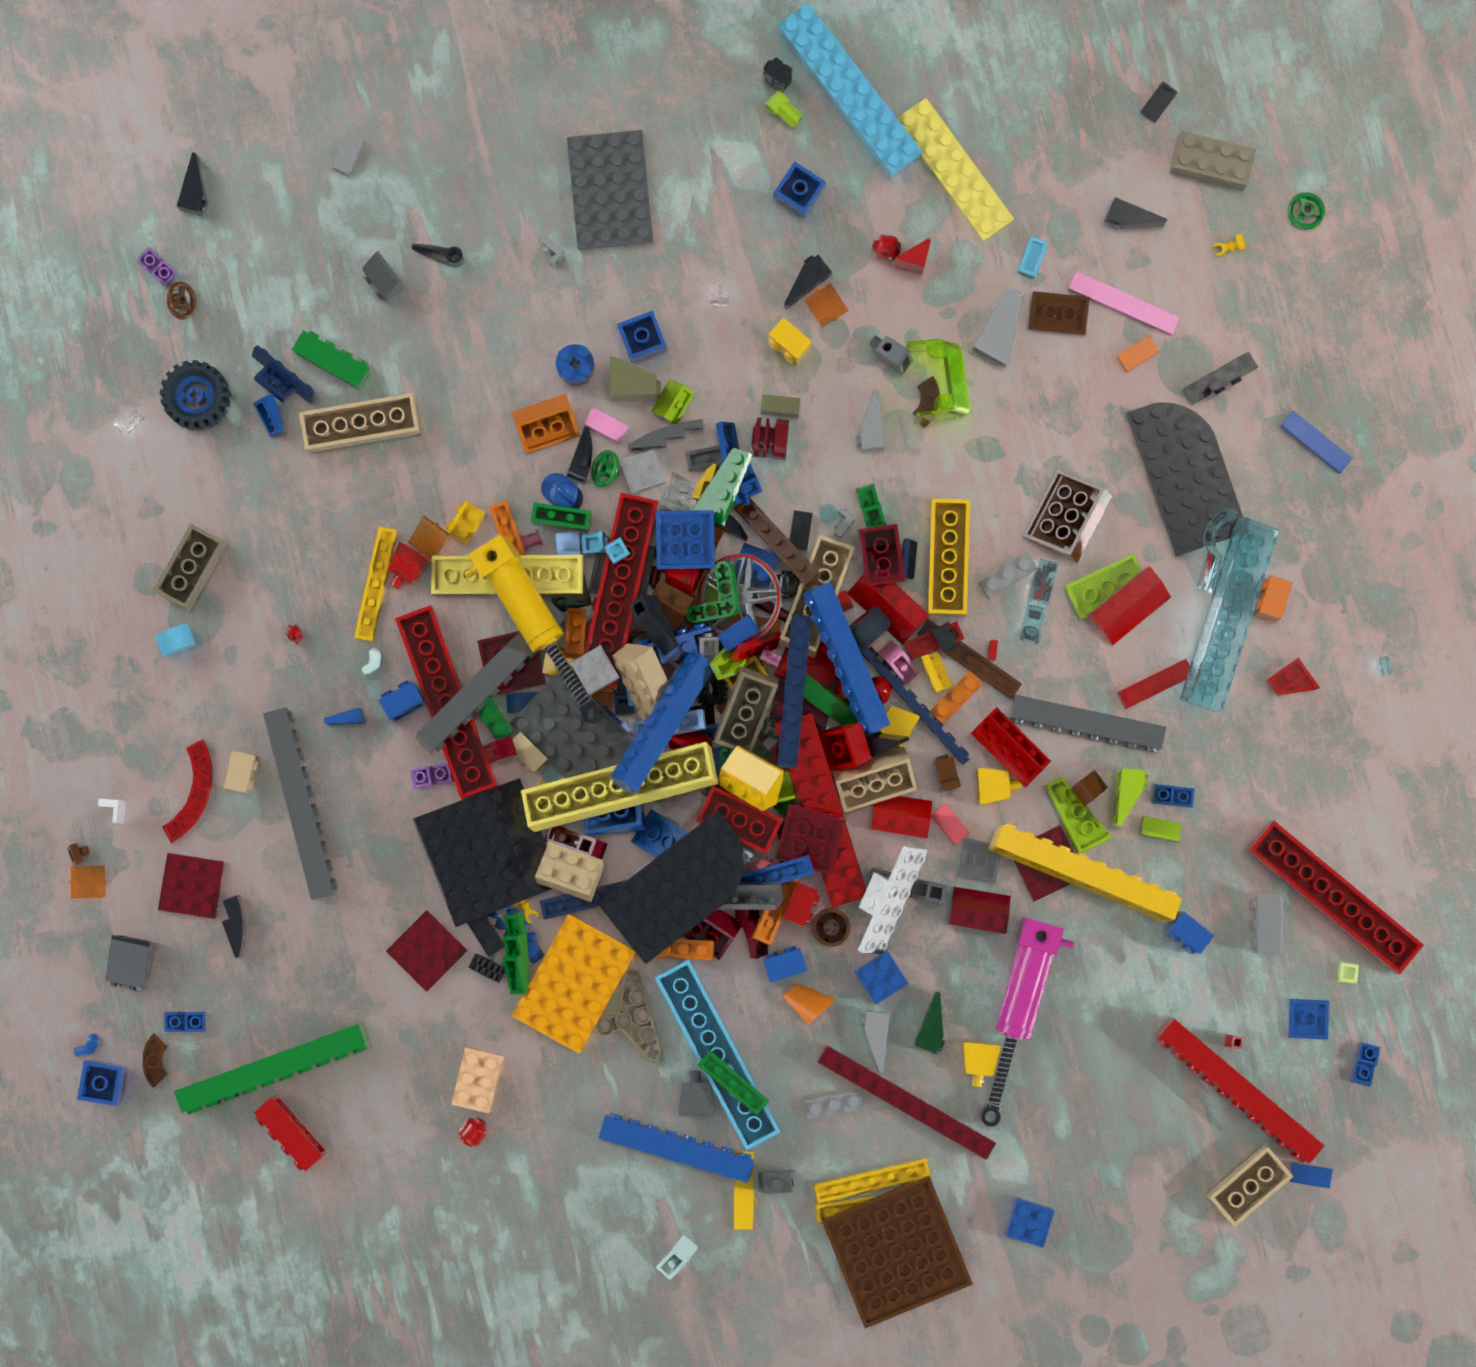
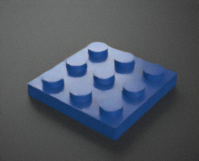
[656,510,715,569]

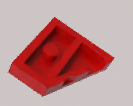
[1267,658,1320,696]

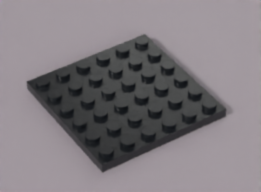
[413,778,552,927]

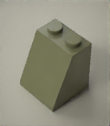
[610,357,661,401]

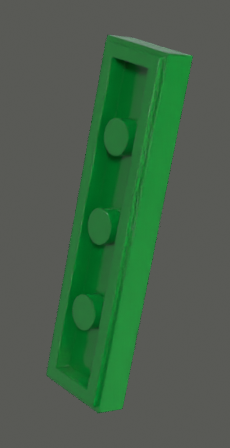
[698,1050,770,1115]

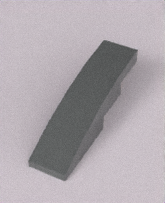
[628,419,703,451]

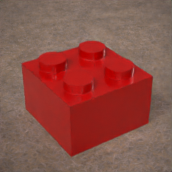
[819,722,872,770]
[782,882,820,927]

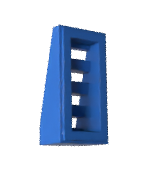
[253,393,283,437]
[323,708,366,724]

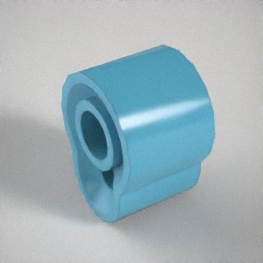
[155,624,196,658]

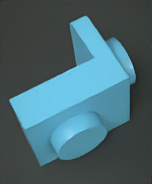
[582,531,609,555]

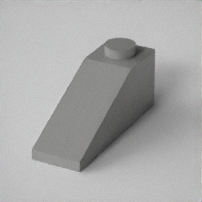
[856,390,885,452]
[861,1011,890,1072]

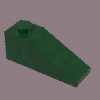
[914,991,945,1054]

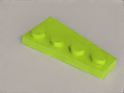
[1064,553,1142,620]
[1044,777,1113,853]

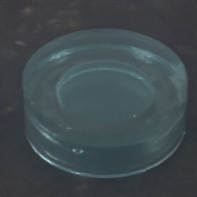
[819,504,838,524]
[1379,656,1392,676]
[542,765,561,783]

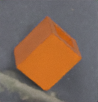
[591,688,614,709]

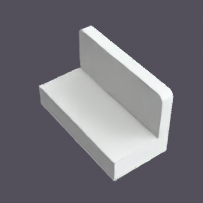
[98,799,126,824]

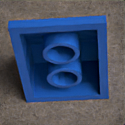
[583,804,646,835]

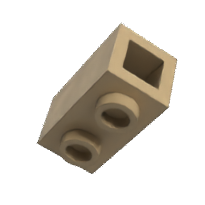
[513,732,548,773]

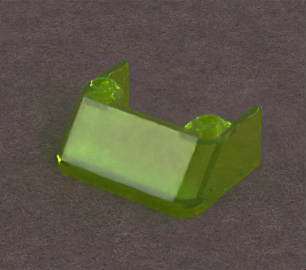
[905,339,970,424]

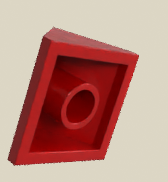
[894,238,931,275]

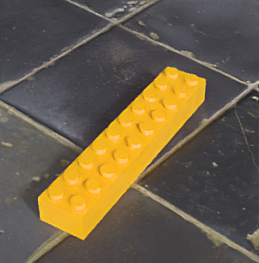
[988,823,1182,923]

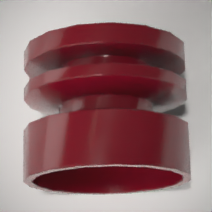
[751,417,789,460]

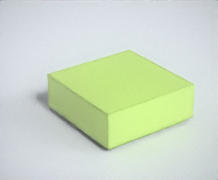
[1337,962,1359,984]

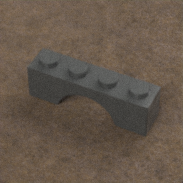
[867,868,948,905]

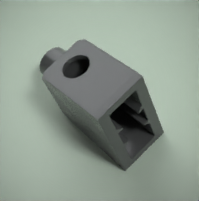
[869,335,913,376]
[679,1070,716,1116]
[758,1170,796,1194]

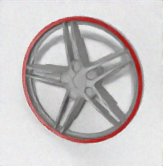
[698,554,782,642]

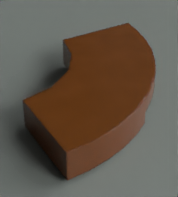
[912,376,940,429]
[142,1033,168,1088]

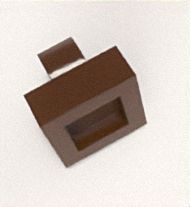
[67,843,90,866]

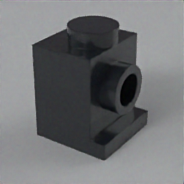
[930,621,958,653]

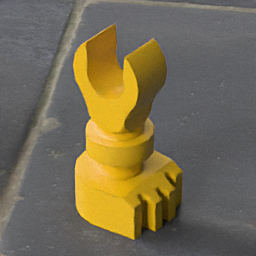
[1212,233,1246,257]
[514,900,539,924]

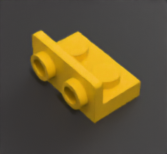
[445,500,487,546]
[920,652,952,694]

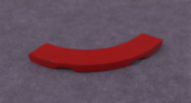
[162,739,213,843]

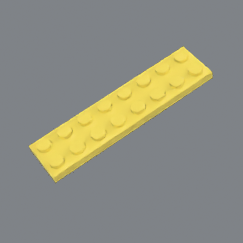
[897,98,1014,242]
[431,555,583,595]

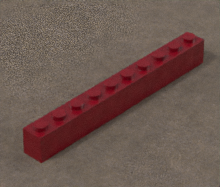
[817,1045,996,1160]

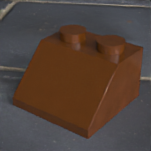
[652,580,694,633]

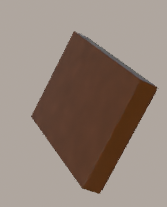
[1029,291,1090,335]

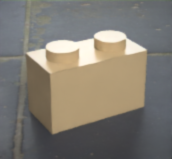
[223,751,259,794]

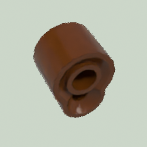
[1070,770,1108,807]

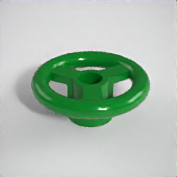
[1288,192,1325,230]
[591,450,619,487]

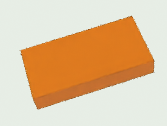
[1117,336,1159,373]

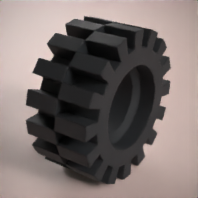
[696,672,729,705]
[469,953,505,983]

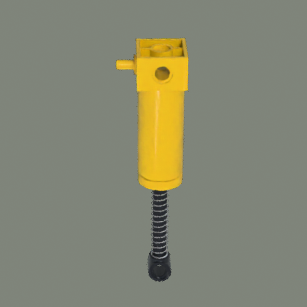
[465,534,603,724]

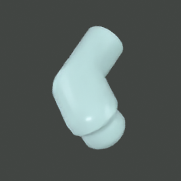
[361,648,382,676]

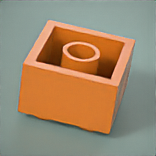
[1252,575,1293,622]

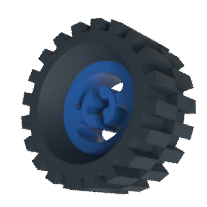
[160,360,231,431]

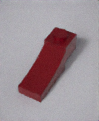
[735,910,768,959]

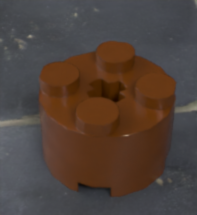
[812,908,851,947]

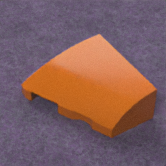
[782,983,835,1025]

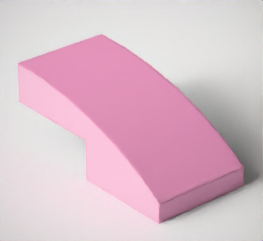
[584,408,629,443]
[759,649,781,668]

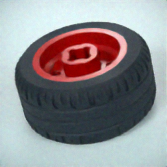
[849,607,890,652]

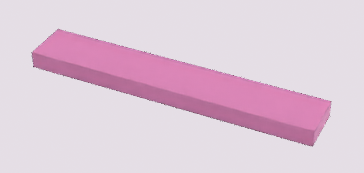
[1068,271,1180,336]

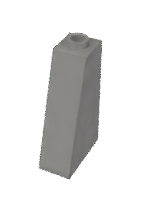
[972,287,1023,368]

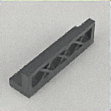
[718,882,783,910]

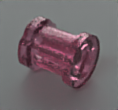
[519,529,543,551]

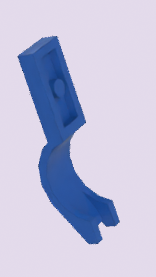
[716,421,749,506]

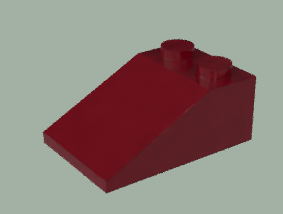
[857,524,905,587]

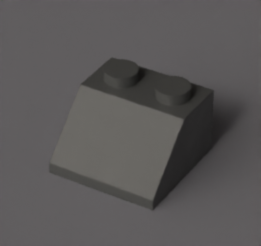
[362,251,405,302]

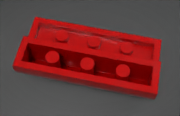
[971,707,1051,788]

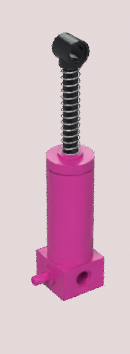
[980,918,1074,1127]

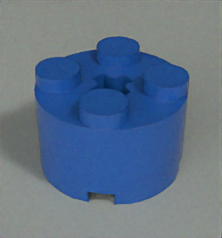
[556,344,595,386]

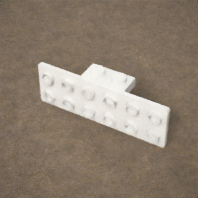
[858,846,927,954]

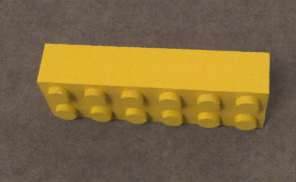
[927,498,970,617]

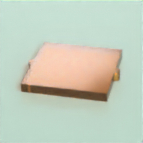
[804,283,849,328]
[408,516,449,560]
[69,866,107,899]

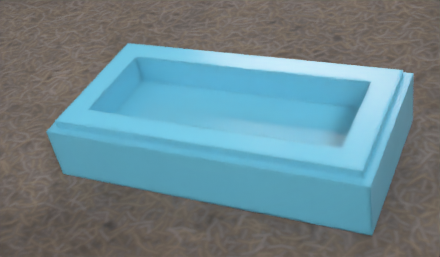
[1017,236,1049,279]

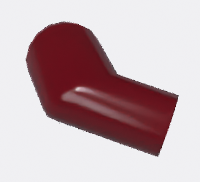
[649,566,661,590]

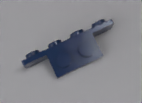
[252,345,315,403]

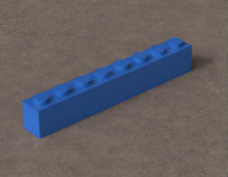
[804,582,891,735]
[610,652,713,793]
[599,1113,755,1183]

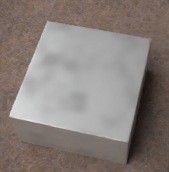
[620,449,666,495]
[571,645,620,696]

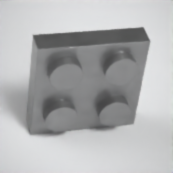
[957,838,1001,884]

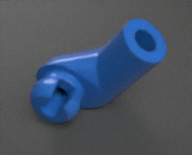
[74,1034,99,1057]

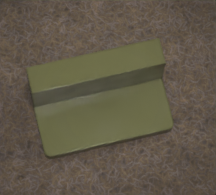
[761,394,800,418]

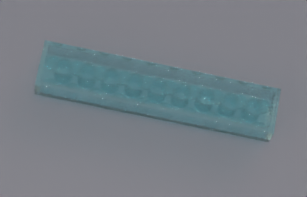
[1180,517,1280,713]

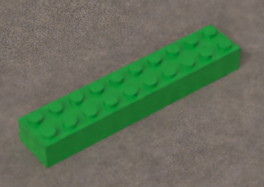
[174,1022,370,1115]

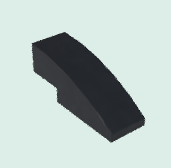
[222,895,246,958]

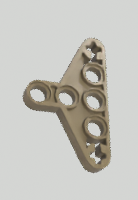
[596,970,662,1062]

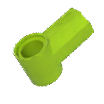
[765,90,803,128]

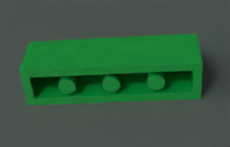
[292,330,371,390]

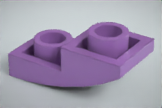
[136,247,178,286]
[410,763,454,788]

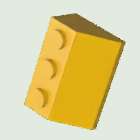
[717,745,784,811]

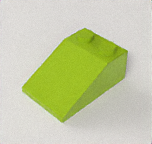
[1113,768,1148,827]

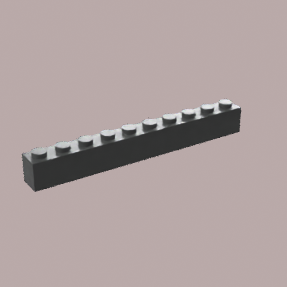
[414,602,567,754]
[263,707,338,900]

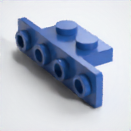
[637,622,711,664]

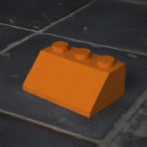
[512,394,580,454]

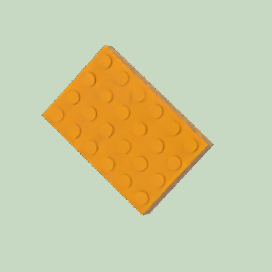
[512,914,636,1054]

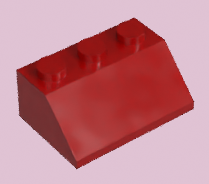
[869,796,932,839]

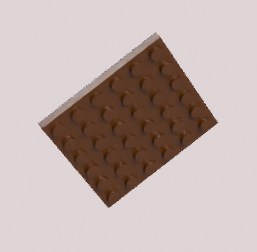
[821,1175,973,1329]

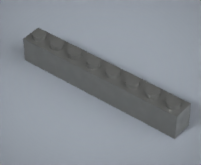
[1009,695,1166,753]

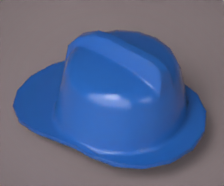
[541,473,583,509]

